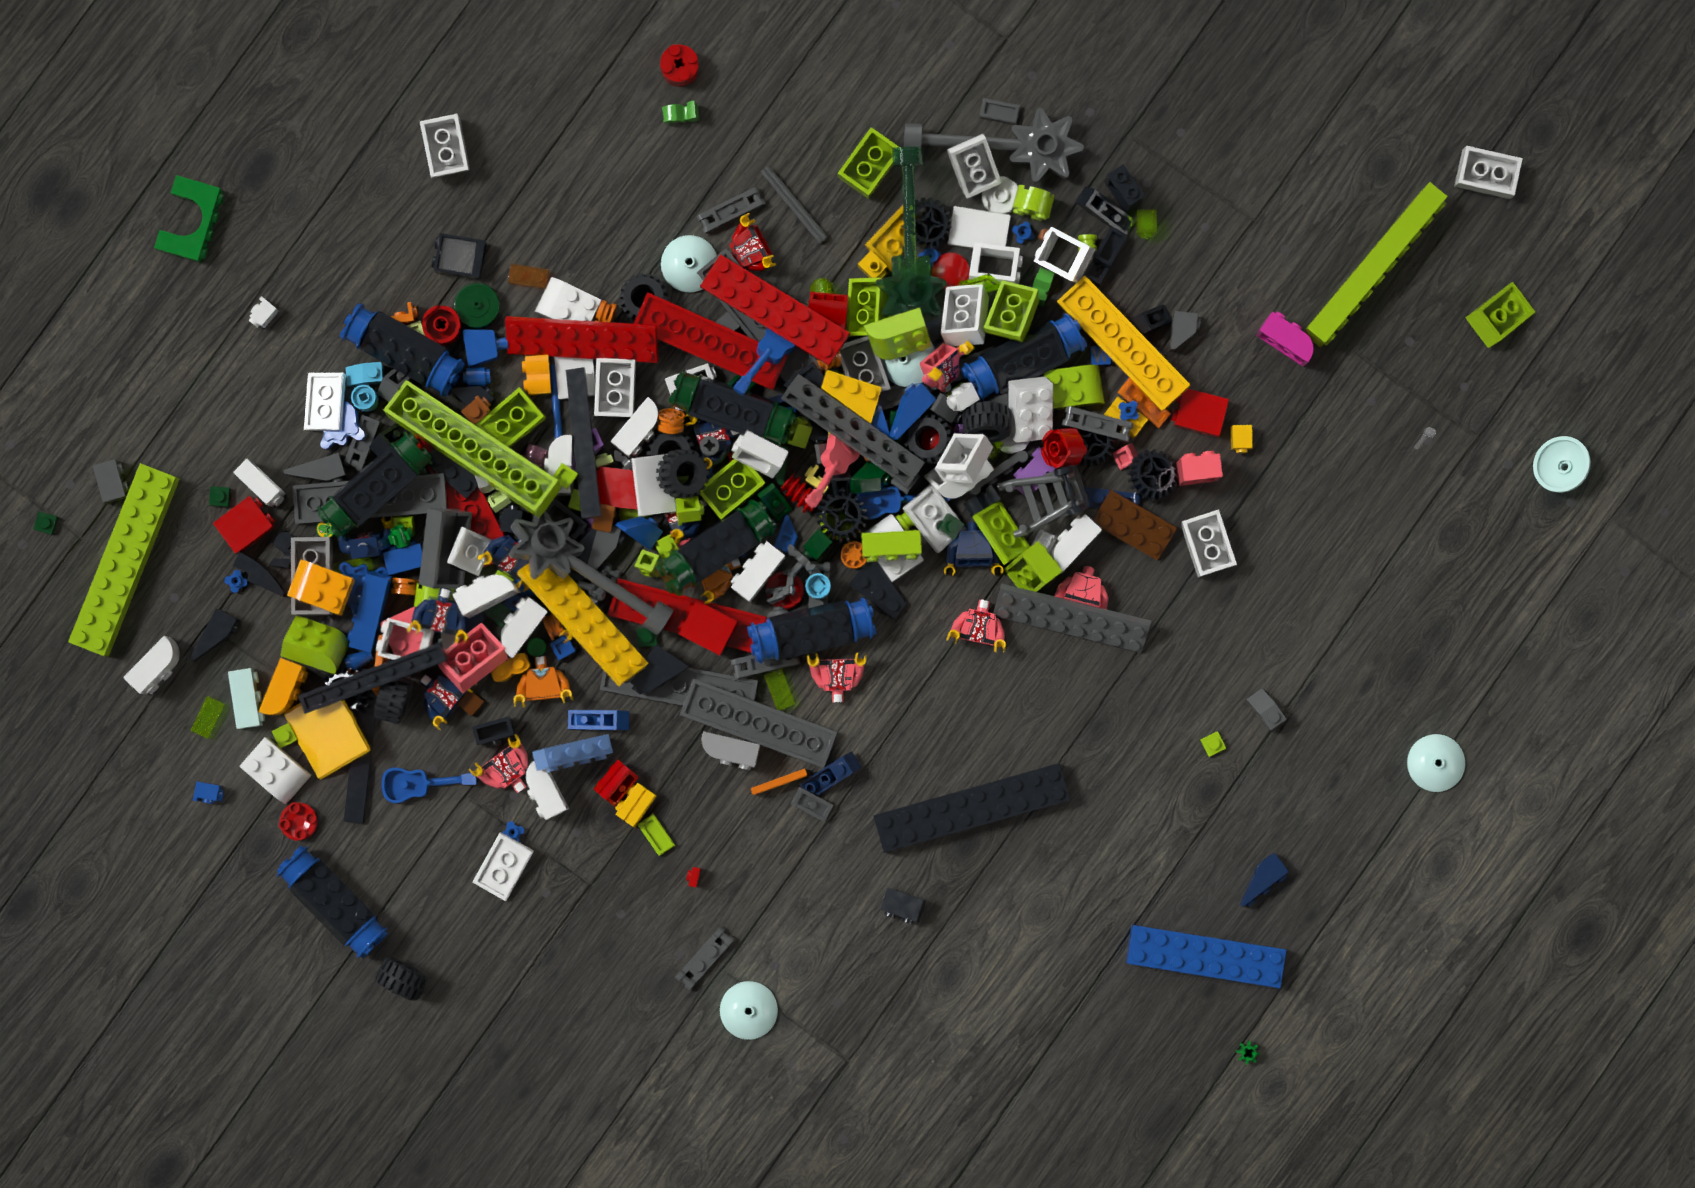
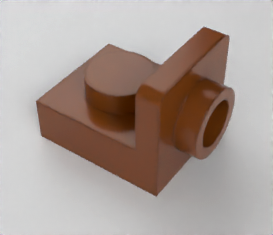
[461,395,491,425]

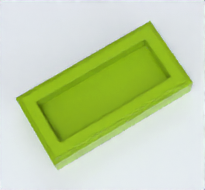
[637,814,675,856]

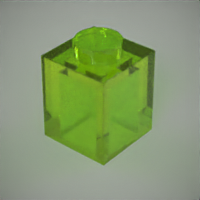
[1136,210,1157,239]

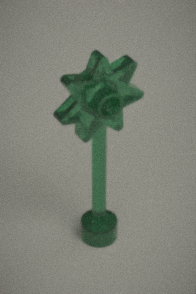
[875,146,947,317]

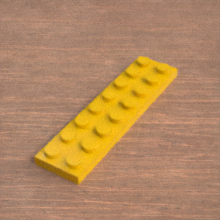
[1057,276,1190,412]
[517,563,648,687]

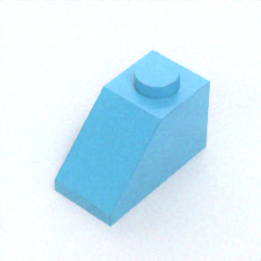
[346,362,385,387]

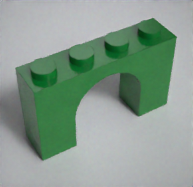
[154,175,224,263]

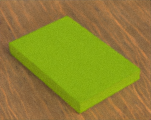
[973,501,1030,565]

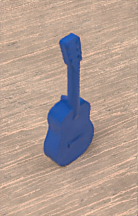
[734,328,797,395]
[856,486,950,520]
[381,767,477,803]

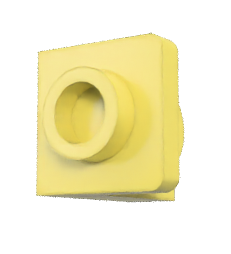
[805,465,829,494]

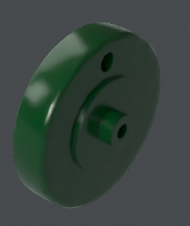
[454,283,500,329]

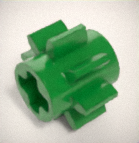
[388,524,413,548]
[1235,1040,1260,1065]

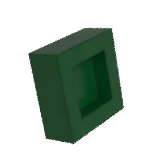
[209,486,231,507]
[33,511,58,535]
[937,513,964,540]
[636,628,657,648]

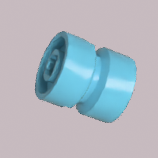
[351,385,379,412]
[806,573,831,600]

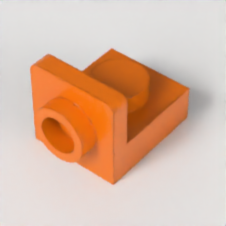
[390,302,418,325]

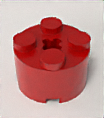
[660,44,699,87]
[422,306,463,346]
[1041,428,1087,468]

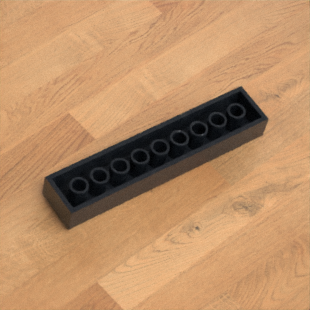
[873,763,1070,853]

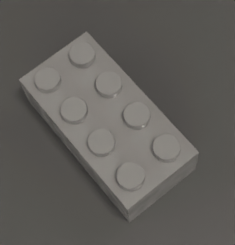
[291,537,333,616]

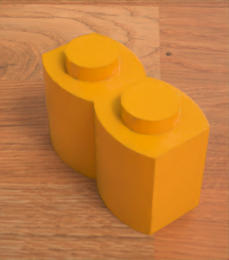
[522,355,552,396]
[491,653,532,682]

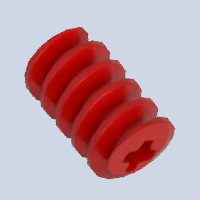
[780,472,823,514]

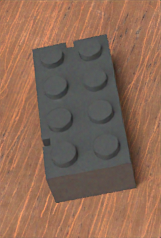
[419,508,472,588]

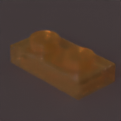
[508,264,549,289]

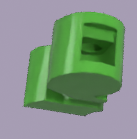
[662,101,699,124]
[1032,267,1055,306]

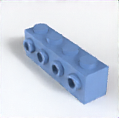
[532,734,613,772]

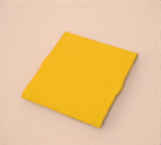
[284,700,370,780]

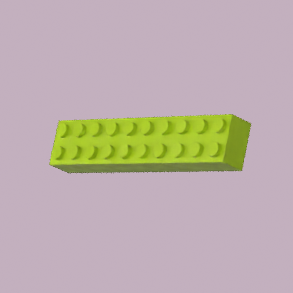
[1304,182,1448,347]
[383,380,562,518]
[68,463,180,657]

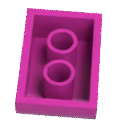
[1255,311,1313,367]

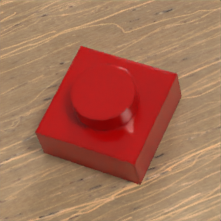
[686,867,701,887]

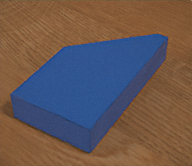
[773,515,798,554]

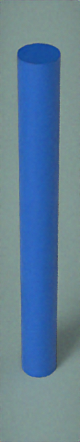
[549,364,562,439]

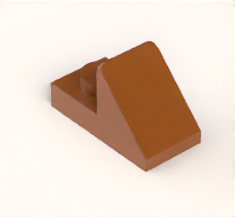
[592,504,616,532]

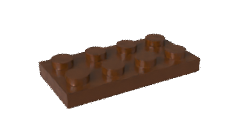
[1092,489,1177,561]

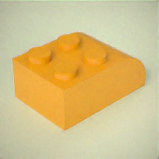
[287,559,355,616]
[259,658,309,715]

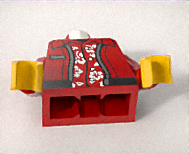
[729,213,776,271]

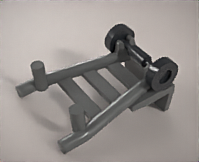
[997,465,1090,538]

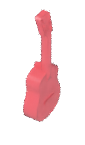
[805,433,860,508]

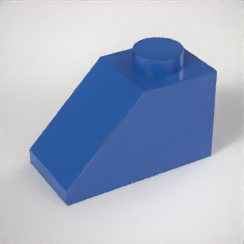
[616,516,663,550]

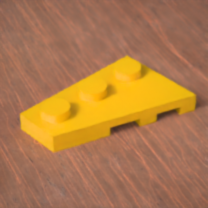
[865,204,918,272]
[821,370,882,424]

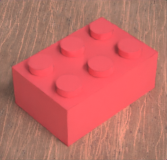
[1176,451,1223,486]
[380,606,434,657]
[438,623,508,693]

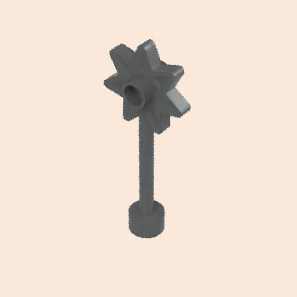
[903,108,1084,184]
[509,510,674,635]

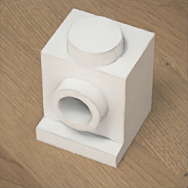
[249,296,279,328]
[947,382,980,411]

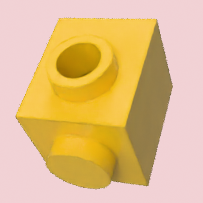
[858,251,887,278]

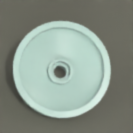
[661,235,717,293]
[880,341,935,387]
[1533,436,1591,493]
[1407,734,1465,792]
[720,981,778,1040]

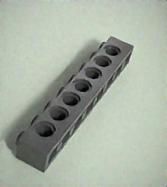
[781,374,925,487]

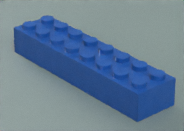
[1125,924,1286,988]

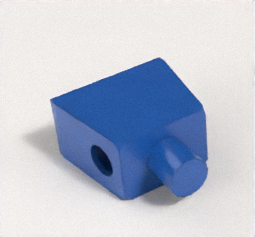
[463,330,509,368]

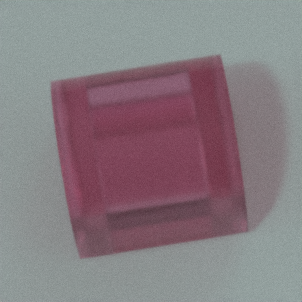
[524,444,547,467]

